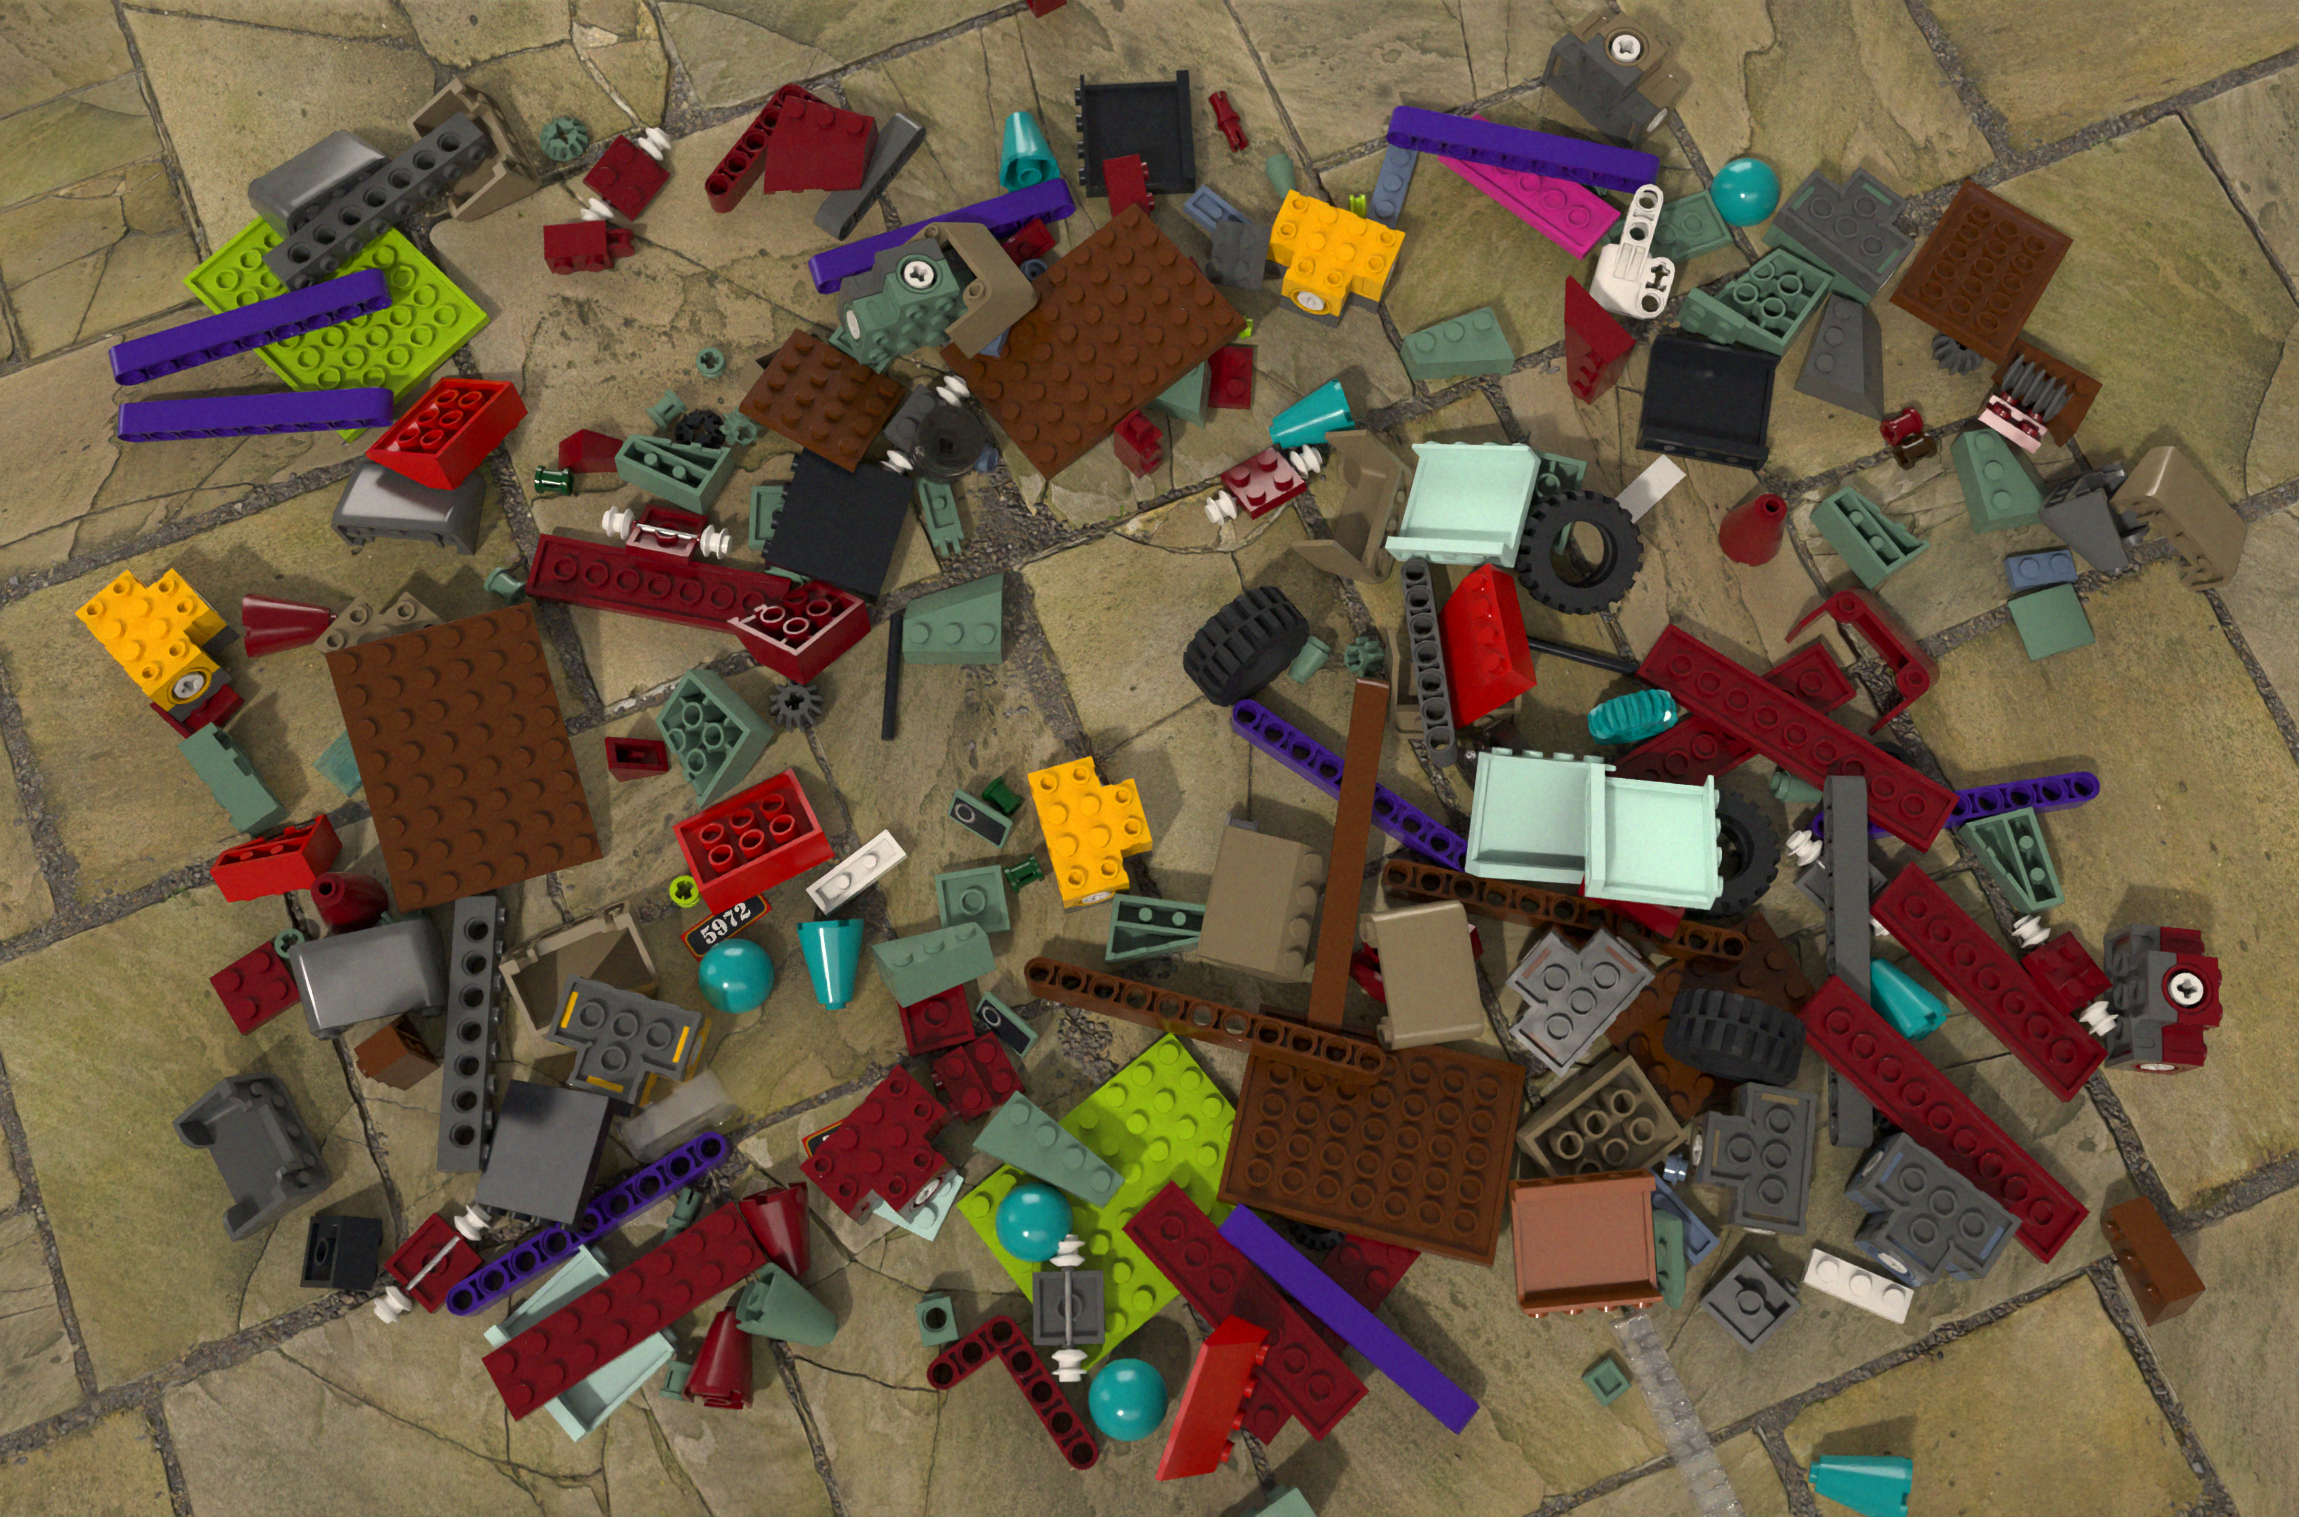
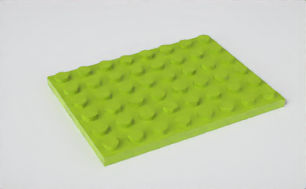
[182,215,491,444]
[956,1032,1274,1371]

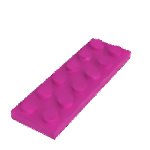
[1437,113,1621,261]

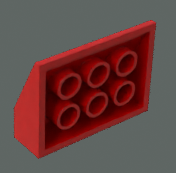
[365,377,528,490]
[1438,563,1537,730]
[672,768,835,916]
[1155,1314,1271,1481]

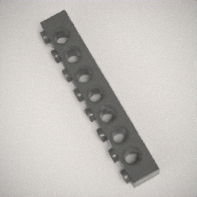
[261,111,491,293]
[437,896,509,1174]

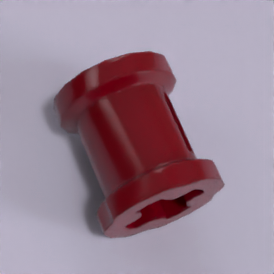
[1879,407,1924,446]

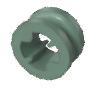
[696,347,726,379]
[275,928,310,960]

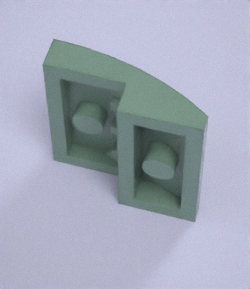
[2007,583,2096,663]

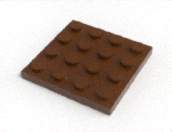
[738,328,908,473]

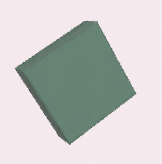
[1581,1356,1632,1408]

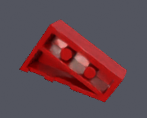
[209,814,342,903]

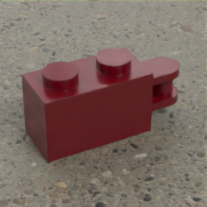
[1102,154,1155,219]
[543,220,635,275]
[1114,408,1163,479]

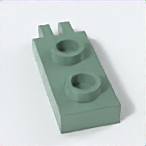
[915,471,965,557]
[1652,1209,1687,1309]

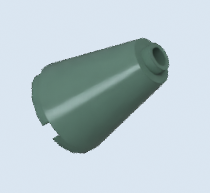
[735,1263,838,1347]

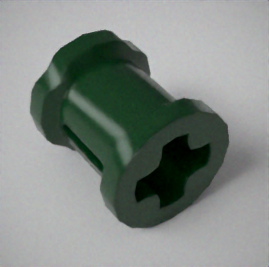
[534,465,574,497]
[981,776,1025,818]
[1002,853,1045,895]

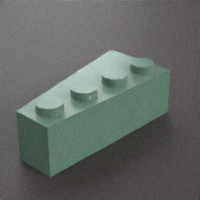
[972,1090,1125,1210]

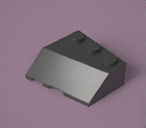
[1793,294,1884,422]

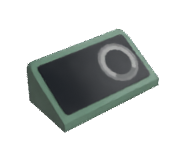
[948,788,1015,849]
[974,991,1039,1058]

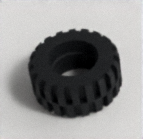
[1514,489,1644,616]
[1183,585,1310,707]
[1686,787,1781,920]
[1662,989,1807,1087]

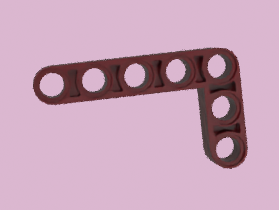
[705,84,833,213]
[927,1315,1099,1470]

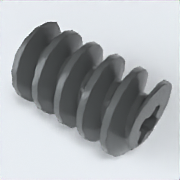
[2000,354,2075,423]

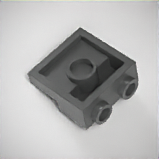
[1206,220,1272,291]
[1698,1249,1801,1354]

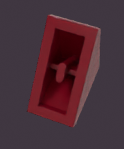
[558,428,624,474]
[604,736,669,782]

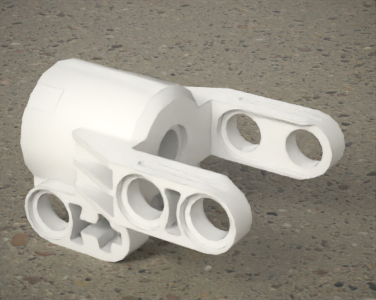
[1589,184,1675,320]

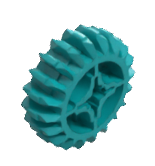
[1587,689,1678,746]

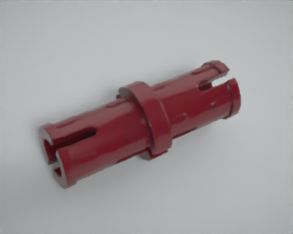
[1208,90,1249,152]

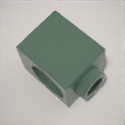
[915,1291,961,1348]

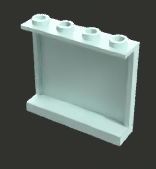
[1385,441,1541,568]
[1465,747,1616,884]
[1585,763,1723,910]
[483,1244,681,1442]

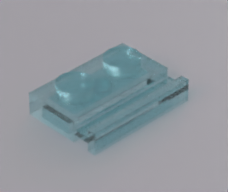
[312,729,363,798]

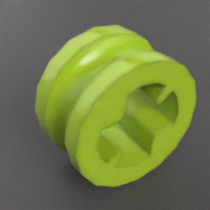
[1348,194,1366,219]
[669,876,702,908]

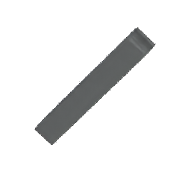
[1400,558,1459,768]

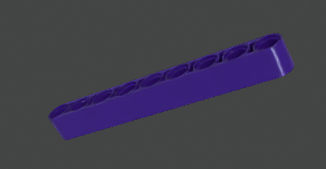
[1386,106,1660,194]
[808,178,1076,294]
[108,269,392,386]
[117,387,394,443]
[1231,699,1472,875]
[1804,771,2100,847]
[445,1132,732,1317]
[1217,1203,1480,1436]

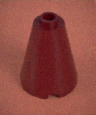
[1718,493,1787,567]
[242,593,338,658]
[310,873,389,935]
[738,1181,811,1281]
[681,1306,754,1410]

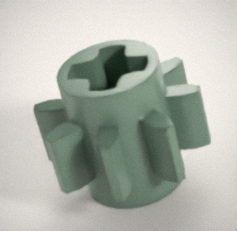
[719,406,762,448]
[1344,636,1385,678]

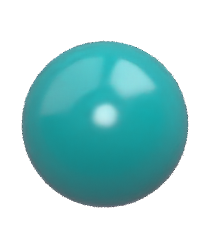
[1710,158,1780,227]
[698,938,775,1014]
[995,1182,1074,1262]
[1088,1358,1169,1442]

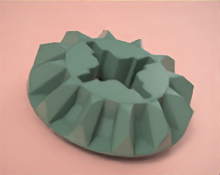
[538,114,589,161]

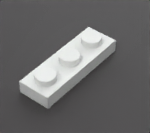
[806,829,907,918]
[1800,1249,1914,1324]

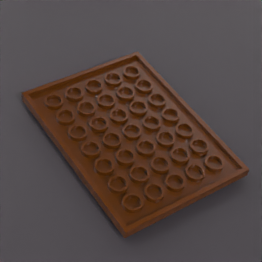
[939,202,1248,482]
[325,602,603,915]
[1216,1003,1526,1269]

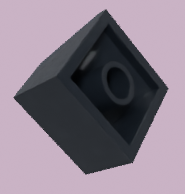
[300,1215,383,1291]

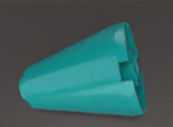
[999,111,1060,193]
[1268,378,1356,449]
[796,918,865,1010]
[1870,956,1952,1042]
[1808,1455,1913,1517]

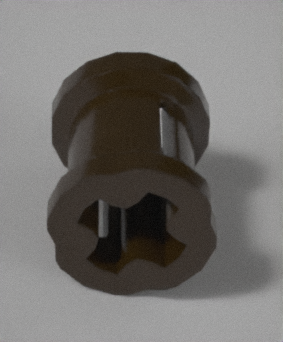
[1893,431,1937,471]

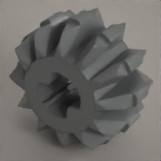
[1931,331,1985,377]
[769,678,825,733]

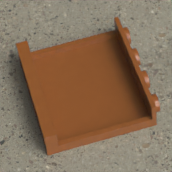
[1508,1168,1664,1318]

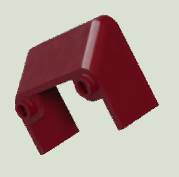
[1785,586,1940,736]

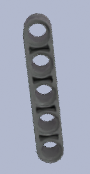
[814,112,926,241]

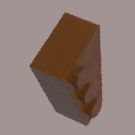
[1991,338,2103,448]
[354,1013,440,1091]
[2099,1195,2206,1327]

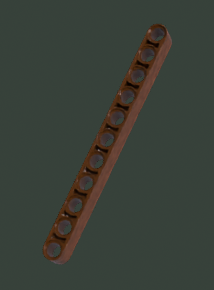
[1306,677,1390,1036]
[1381,859,1749,969]
[1024,957,1386,1086]

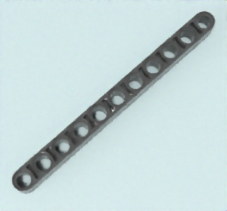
[1823,775,1873,1148]

